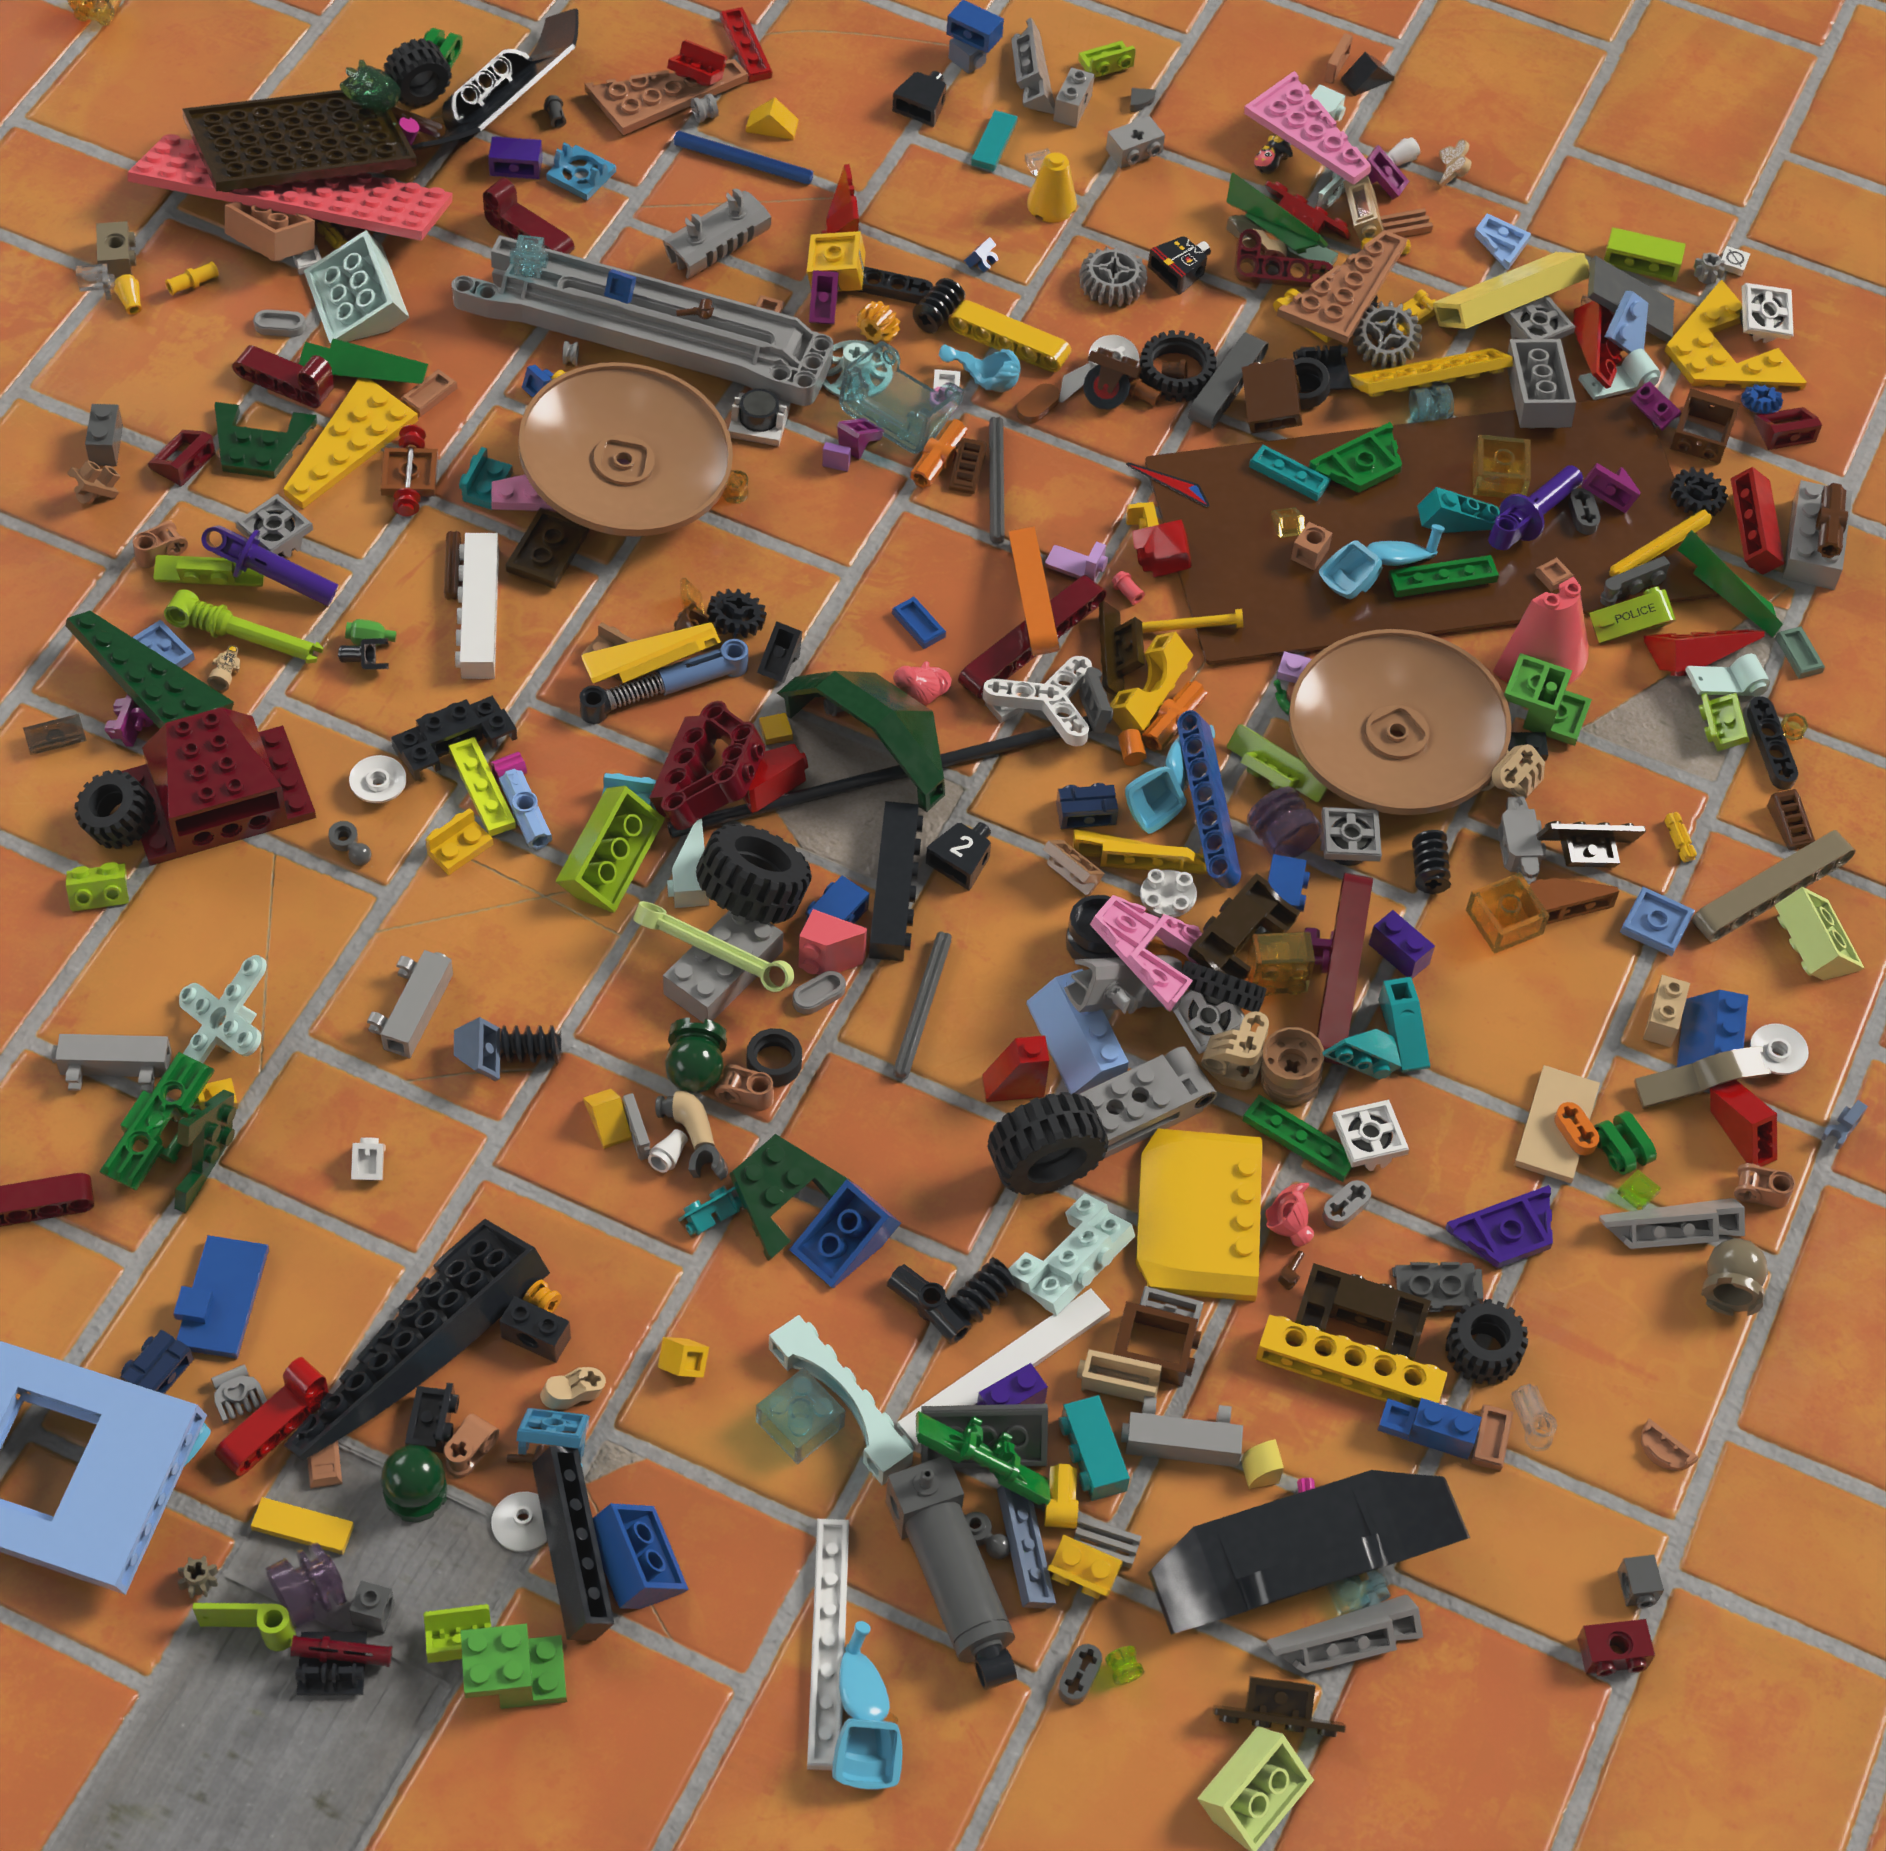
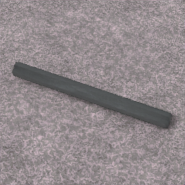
[989,417,1005,543]
[893,931,952,1080]

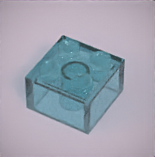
[756,1367,845,1465]

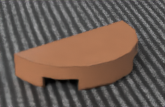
[1641,1418,1699,1471]

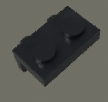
[405,1383,459,1453]

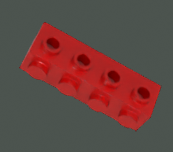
[1730,467,1785,575]

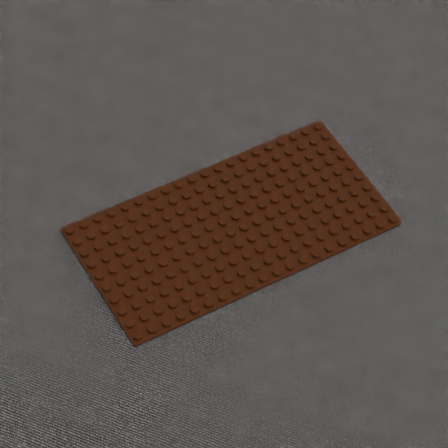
[1145,395,1718,664]

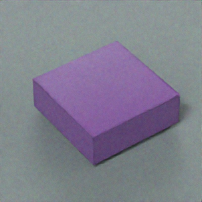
[822,442,851,472]

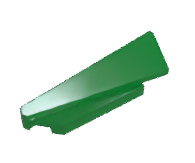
[1677,530,1783,637]

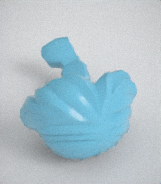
[939,344,1021,392]

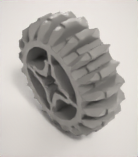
[1079,246,1147,307]
[1353,300,1422,369]

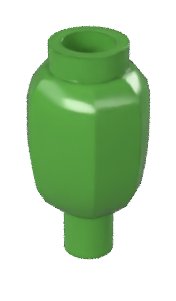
[345,619,397,647]

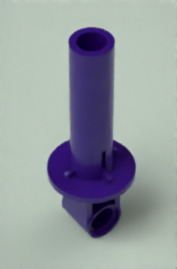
[1488,465,1583,550]
[201,526,339,607]

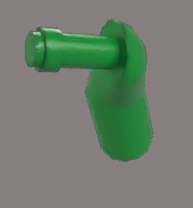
[1274,680,1290,715]

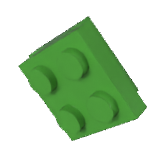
[1504,653,1592,746]
[460,1624,567,1709]

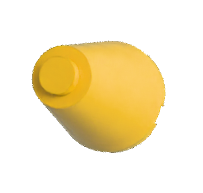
[1027,152,1077,223]

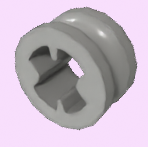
[562,341,579,365]

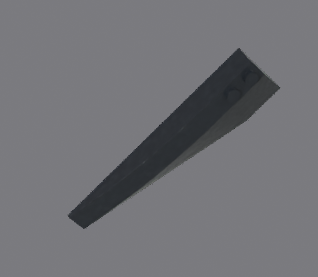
[284,1219,550,1461]

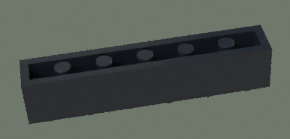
[869,801,923,961]
[532,1446,614,1641]

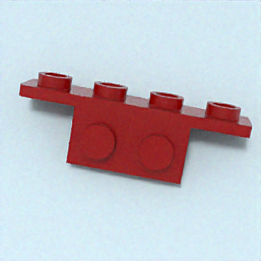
[1265,181,1351,240]

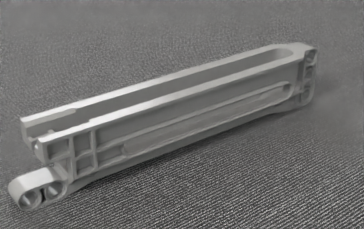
[451,235,833,406]

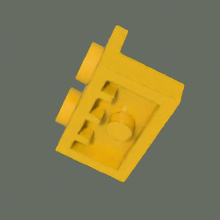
[425,808,493,876]
[1047,1535,1123,1600]

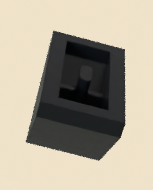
[1341,52,1394,96]

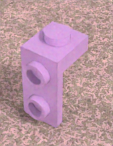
[1045,542,1108,582]

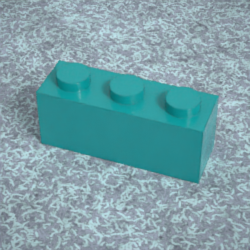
[1058,1395,1130,1501]

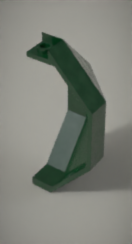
[777,671,945,812]

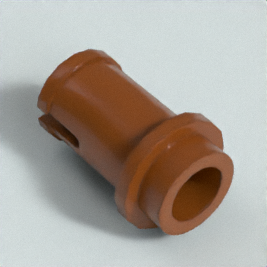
[1129,378,1162,407]

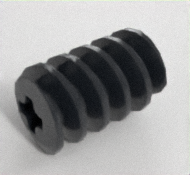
[913,278,966,333]
[1412,830,1451,894]
[500,1025,562,1063]
[949,1257,1016,1323]

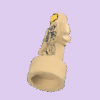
[207,645,240,692]

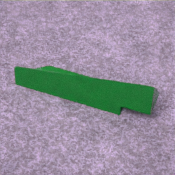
[1226,173,1328,254]
[299,339,429,384]

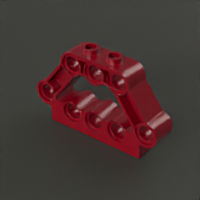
[649,701,766,830]

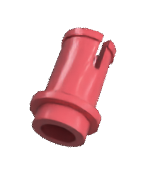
[1112,571,1145,605]

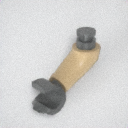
[655,1090,728,1181]

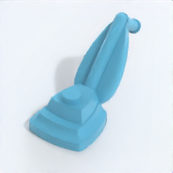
[1319,524,1445,599]
[1125,725,1215,834]
[832,1621,903,1789]

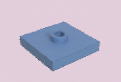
[1620,887,1695,956]

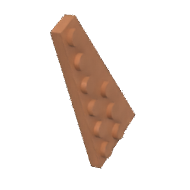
[584,59,748,135]
[1277,230,1407,344]

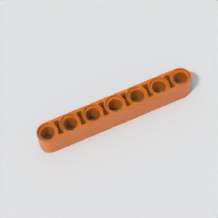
[1008,526,1060,656]

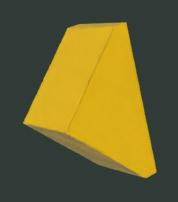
[746,97,799,140]
[583,1089,632,1149]

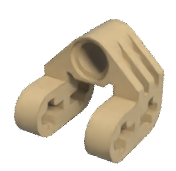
[1480,744,1545,799]
[1201,1011,1269,1090]

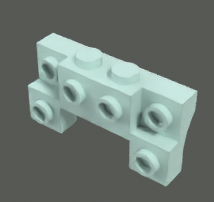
[1008,1193,1135,1315]

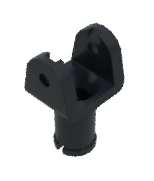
[338,638,389,669]

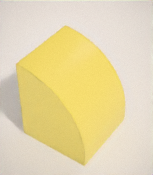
[1241,1439,1284,1489]

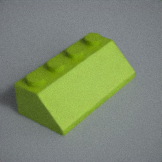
[555,786,665,912]

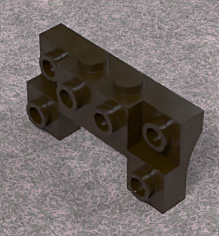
[1187,873,1300,980]
[1295,1263,1431,1361]

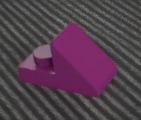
[1366,145,1409,200]
[809,270,839,325]
[837,418,885,459]
[1581,463,1641,513]

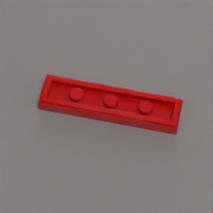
[720,7,772,83]

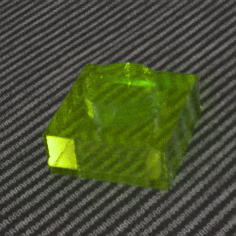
[1617,1170,1661,1210]

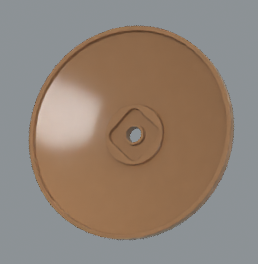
[518,362,733,536]
[1289,629,1512,815]

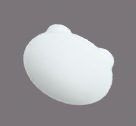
[1140,869,1197,918]

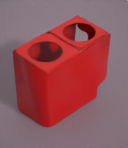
[1132,519,1192,578]

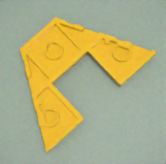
[1664,280,1807,390]

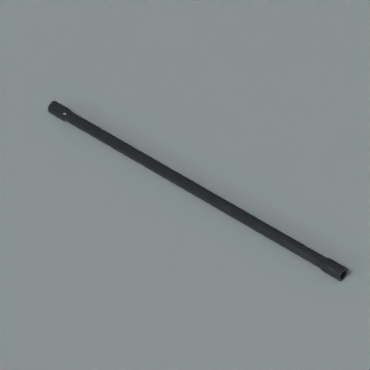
[667,716,1093,838]

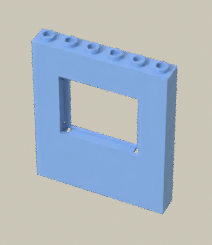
[0,1341,207,1595]

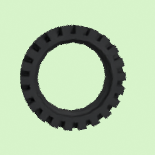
[1139,330,1216,402]
[1181,961,1267,1012]

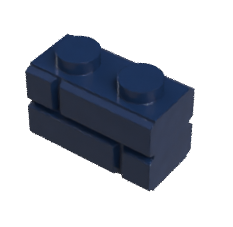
[1056,783,1118,829]
[120,1330,194,1394]

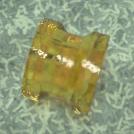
[722,470,748,504]

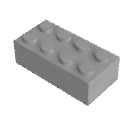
[1507,339,1576,428]
[1782,480,1853,590]
[663,911,783,1023]

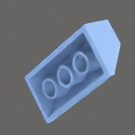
[1026,969,1129,1094]

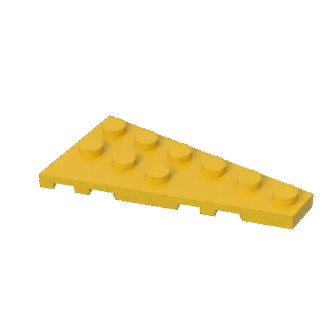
[284,378,418,509]

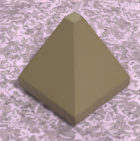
[1226,215,1262,239]

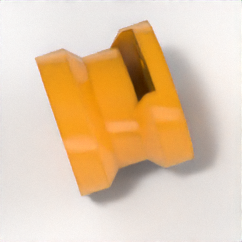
[523,1280,562,1313]

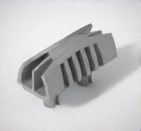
[663,189,771,279]
[1064,955,1182,1014]

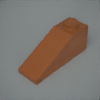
[1523,878,1619,927]

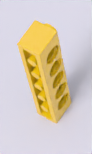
[1255,1314,1448,1408]

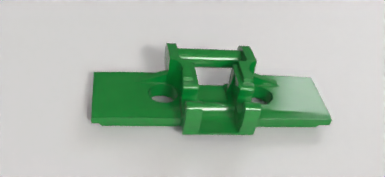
[99,1052,215,1191]
[916,1411,1051,1505]

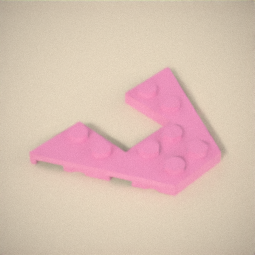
[1090,895,1202,1011]

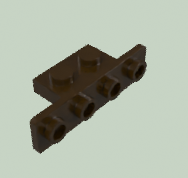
[1098,601,1145,696]
[1536,821,1646,868]
[1213,1676,1346,1737]

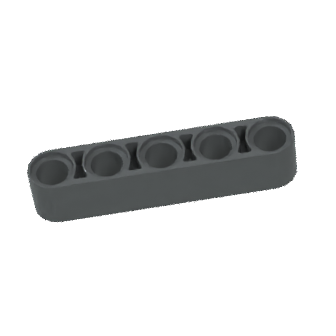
[1188,332,1269,429]

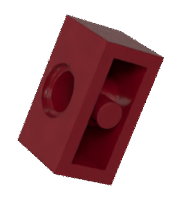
[1577,1619,1655,1676]

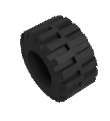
[383,38,452,107]
[74,770,156,849]
[1445,1299,1528,1385]

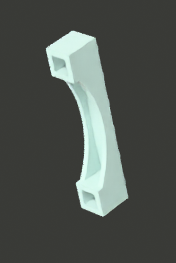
[769,1315,914,1485]

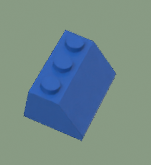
[1676,990,1748,1068]
[593,1503,688,1609]

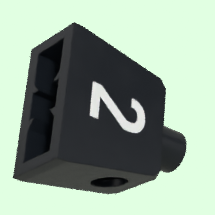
[926,822,991,891]

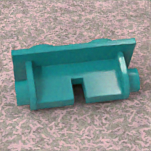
[678,1186,743,1235]

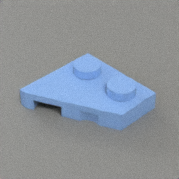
[1474,214,1531,270]
[1604,291,1648,354]

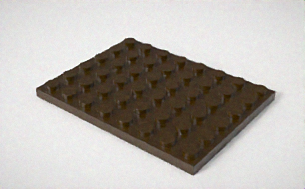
[182,85,417,192]

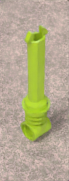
[164,589,323,664]

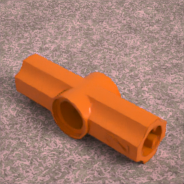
[910,418,968,488]
[1142,680,1207,752]

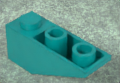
[1417,487,1500,533]
[1378,977,1430,1073]
[1322,1029,1402,1080]

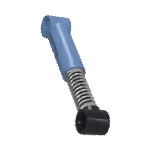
[579,639,748,724]

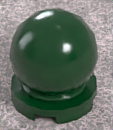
[665,1018,727,1094]
[380,1444,448,1522]

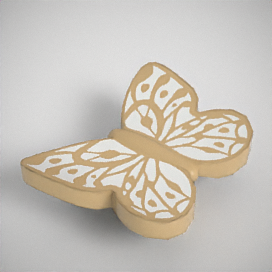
[1439,139,1472,187]

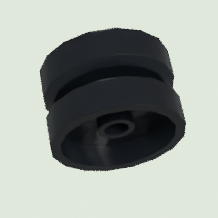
[1066,895,1119,966]

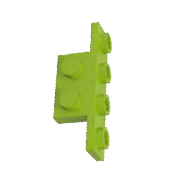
[153,555,264,587]
[1227,724,1328,802]

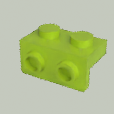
[1078,41,1136,78]
[1699,693,1750,751]
[66,862,129,911]
[423,1604,491,1663]

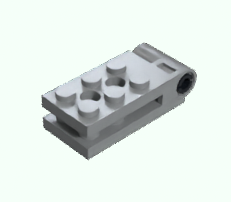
[1080,1046,1217,1159]

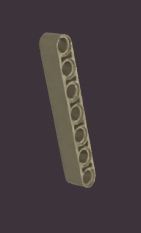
[1691,830,1856,942]

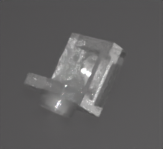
[76,264,115,300]

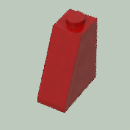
[743,743,808,813]
[982,1035,1050,1102]
[1710,1080,1778,1167]

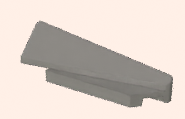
[1011,18,1055,114]
[1599,1198,1745,1249]
[1267,1595,1423,1673]

